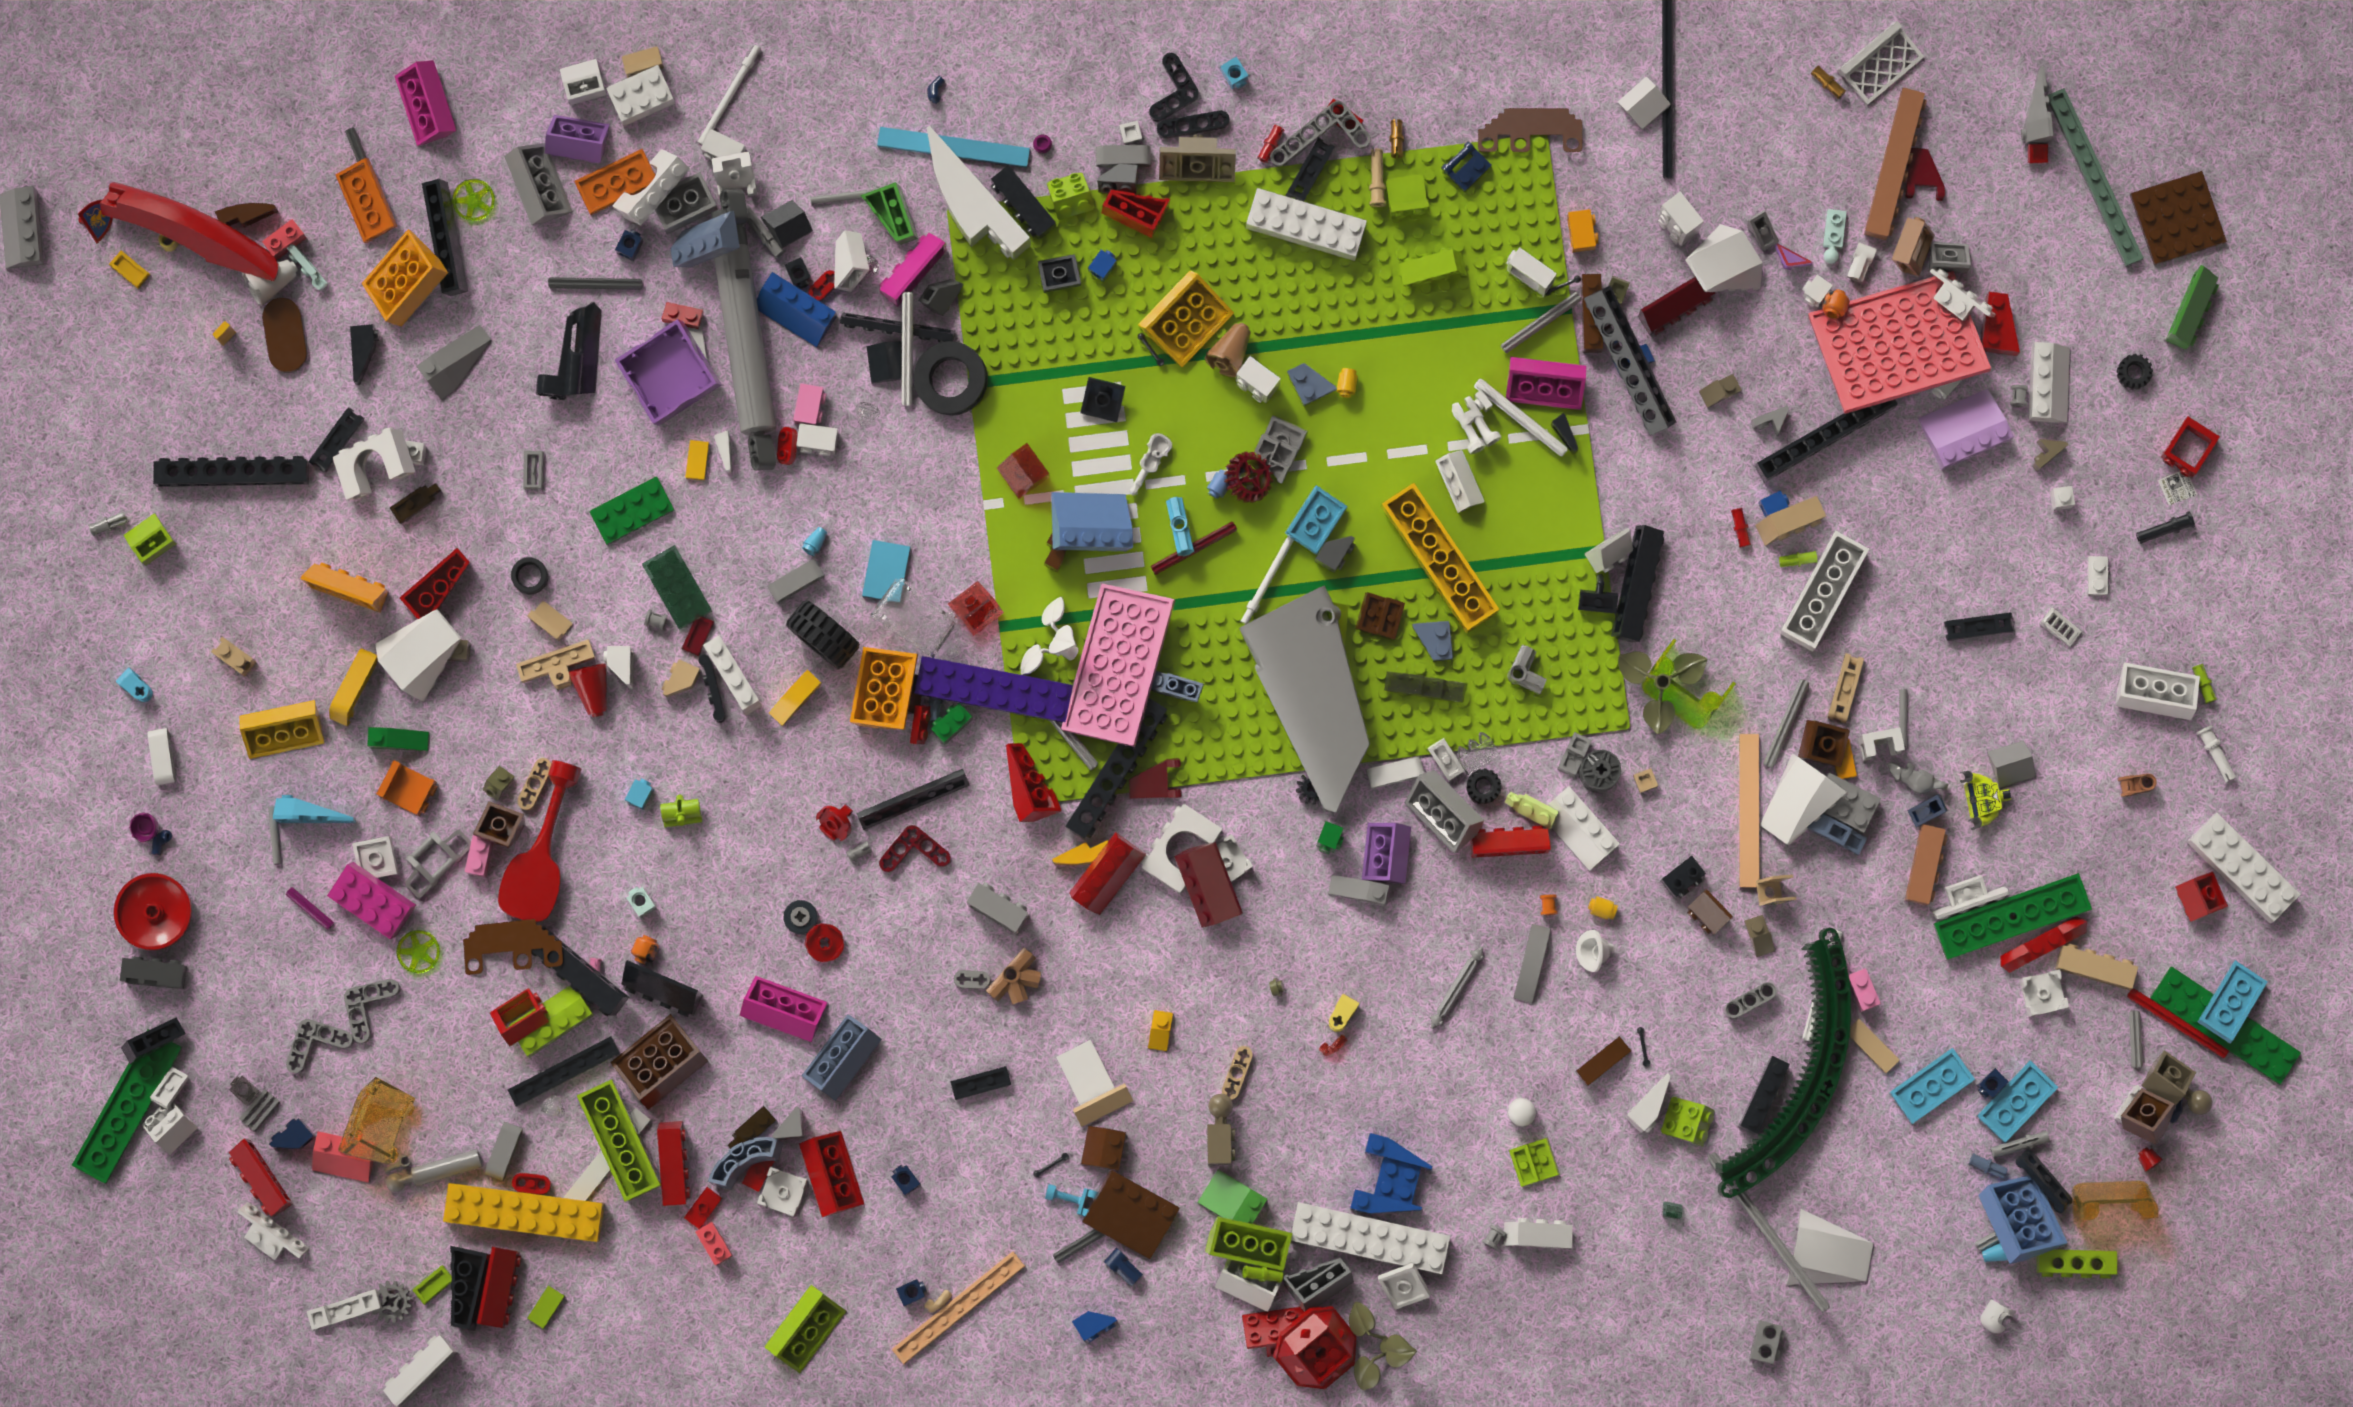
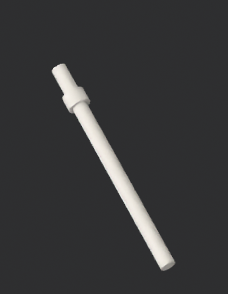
[698,45,761,145]
[1241,536,1294,625]

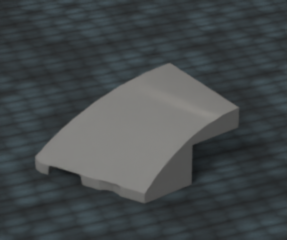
[1254,415,1308,484]

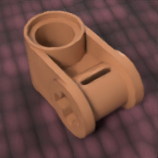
[2118,773,2157,797]

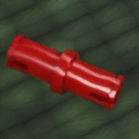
[1257,125,1285,163]
[1731,508,1751,548]

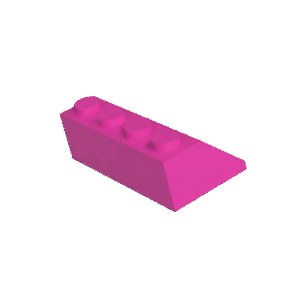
[394,60,457,146]
[880,233,947,307]
[1506,357,1586,410]
[739,976,828,1042]

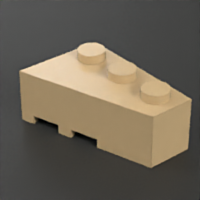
[1755,496,1826,546]

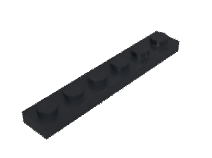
[840,312,955,343]
[856,769,970,830]
[507,1036,620,1107]

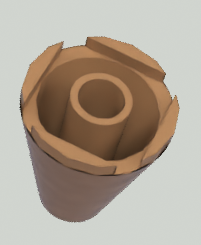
[1205,323,1251,377]

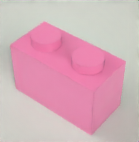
[793,383,827,426]
[465,835,494,878]
[1849,968,1881,1013]

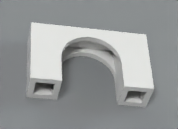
[613,149,690,226]
[333,427,415,500]
[703,635,762,716]
[1141,804,1222,894]

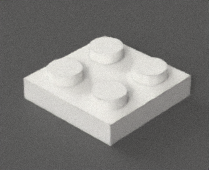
[352,836,399,878]
[1378,1263,1430,1310]

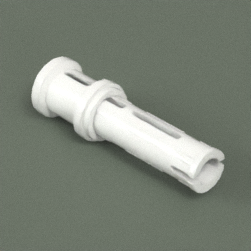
[2196,725,2237,783]

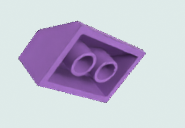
[545,115,610,163]
[1362,823,1411,884]

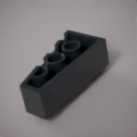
[450,1246,490,1331]

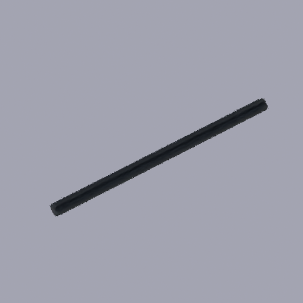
[1662,0,1673,179]

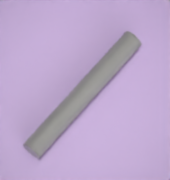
[810,190,867,205]
[1899,689,1907,747]
[268,806,281,864]

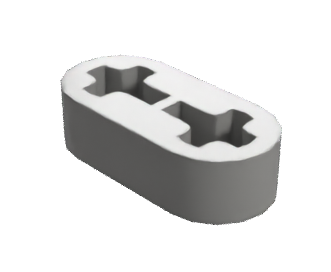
[953,970,990,989]

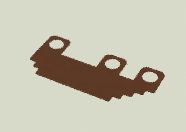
[1478,108,1582,152]
[463,919,563,975]

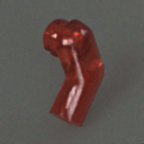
[1319,1035,1348,1056]

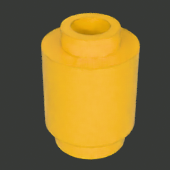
[1337,368,1358,398]
[1588,896,1618,920]

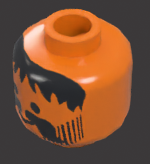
[1822,289,1850,319]
[631,935,659,965]

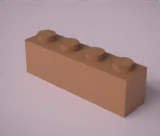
[1904,824,1948,906]

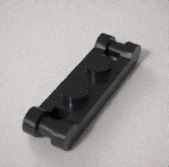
[1286,138,1335,202]
[309,407,365,473]
[1944,612,2015,641]
[698,654,726,723]
[2016,1149,2073,1213]

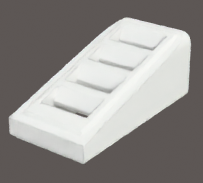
[714,431,732,474]
[2039,608,2082,647]

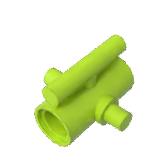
[660,794,703,828]

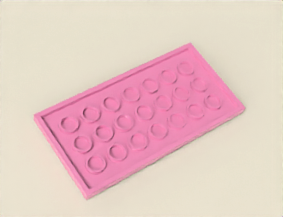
[1061,583,1175,747]

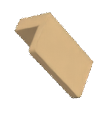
[622,46,664,78]
[527,601,572,641]

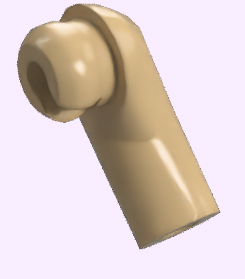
[924,1290,952,1313]

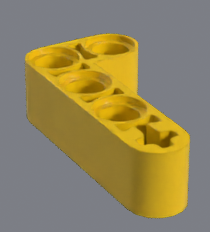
[329,648,378,726]

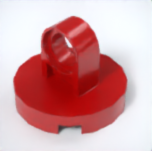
[816,804,853,841]

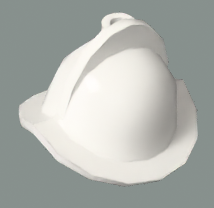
[1576,930,1614,972]

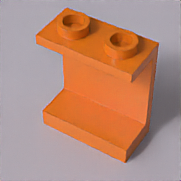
[376,760,438,816]

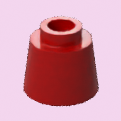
[2138,1147,2163,1172]

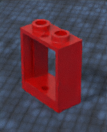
[2161,416,2220,477]
[490,988,549,1047]

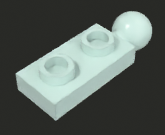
[1823,209,1847,264]

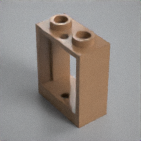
[1892,217,1935,276]

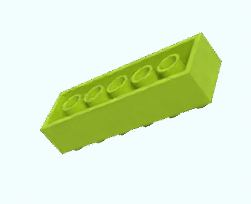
[577,1079,661,1202]

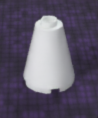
[242,260,298,306]

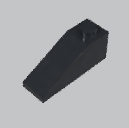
[350,324,379,385]
[121,1017,186,1064]

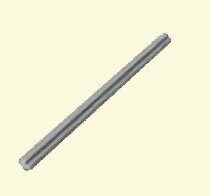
[1708,1152,1830,1312]

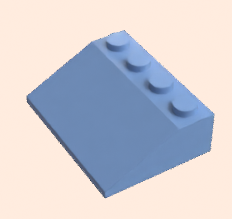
[1051,492,1133,551]
[1978,1176,2067,1264]

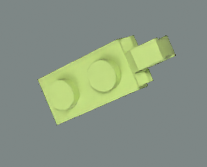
[1504,792,1559,829]

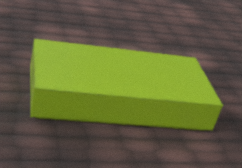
[412,1265,452,1305]
[527,1285,565,1329]

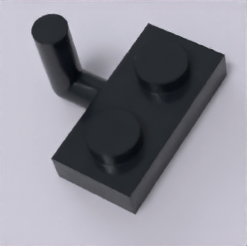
[1578,574,1619,614]

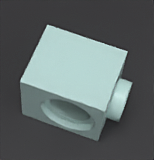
[626,887,657,918]

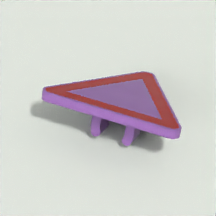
[1775,243,1813,270]

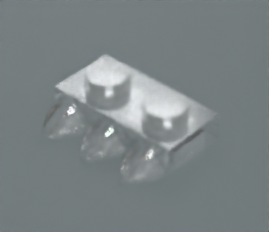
[1457,732,1500,775]

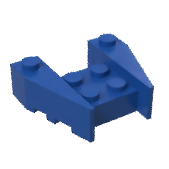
[1350,1133,1433,1214]

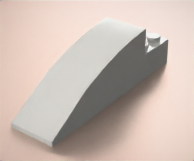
[927,126,1031,260]

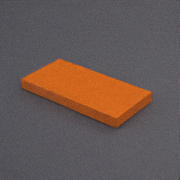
[574,149,656,215]
[335,158,397,243]

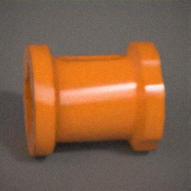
[1540,894,1558,915]

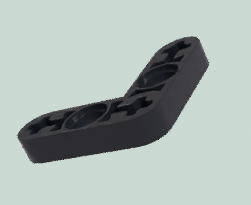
[1149,52,1199,122]

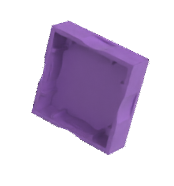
[615,319,722,426]

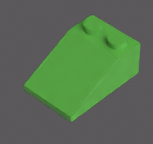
[1198,1170,1267,1224]

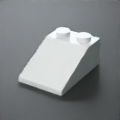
[1625,1073,1670,1133]

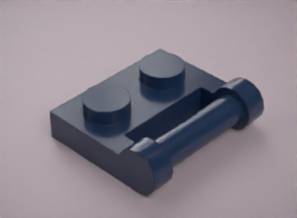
[1441,141,1492,192]

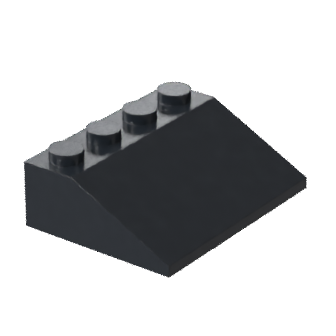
[621,960,703,1017]

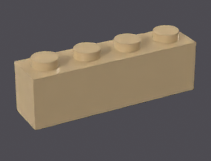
[2055,943,2138,990]

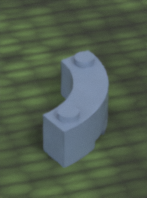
[708,1137,784,1190]

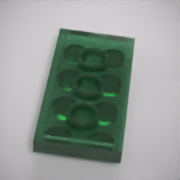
[642,545,712,630]

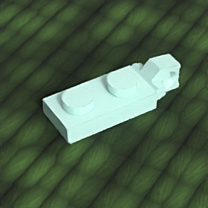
[287,244,329,291]

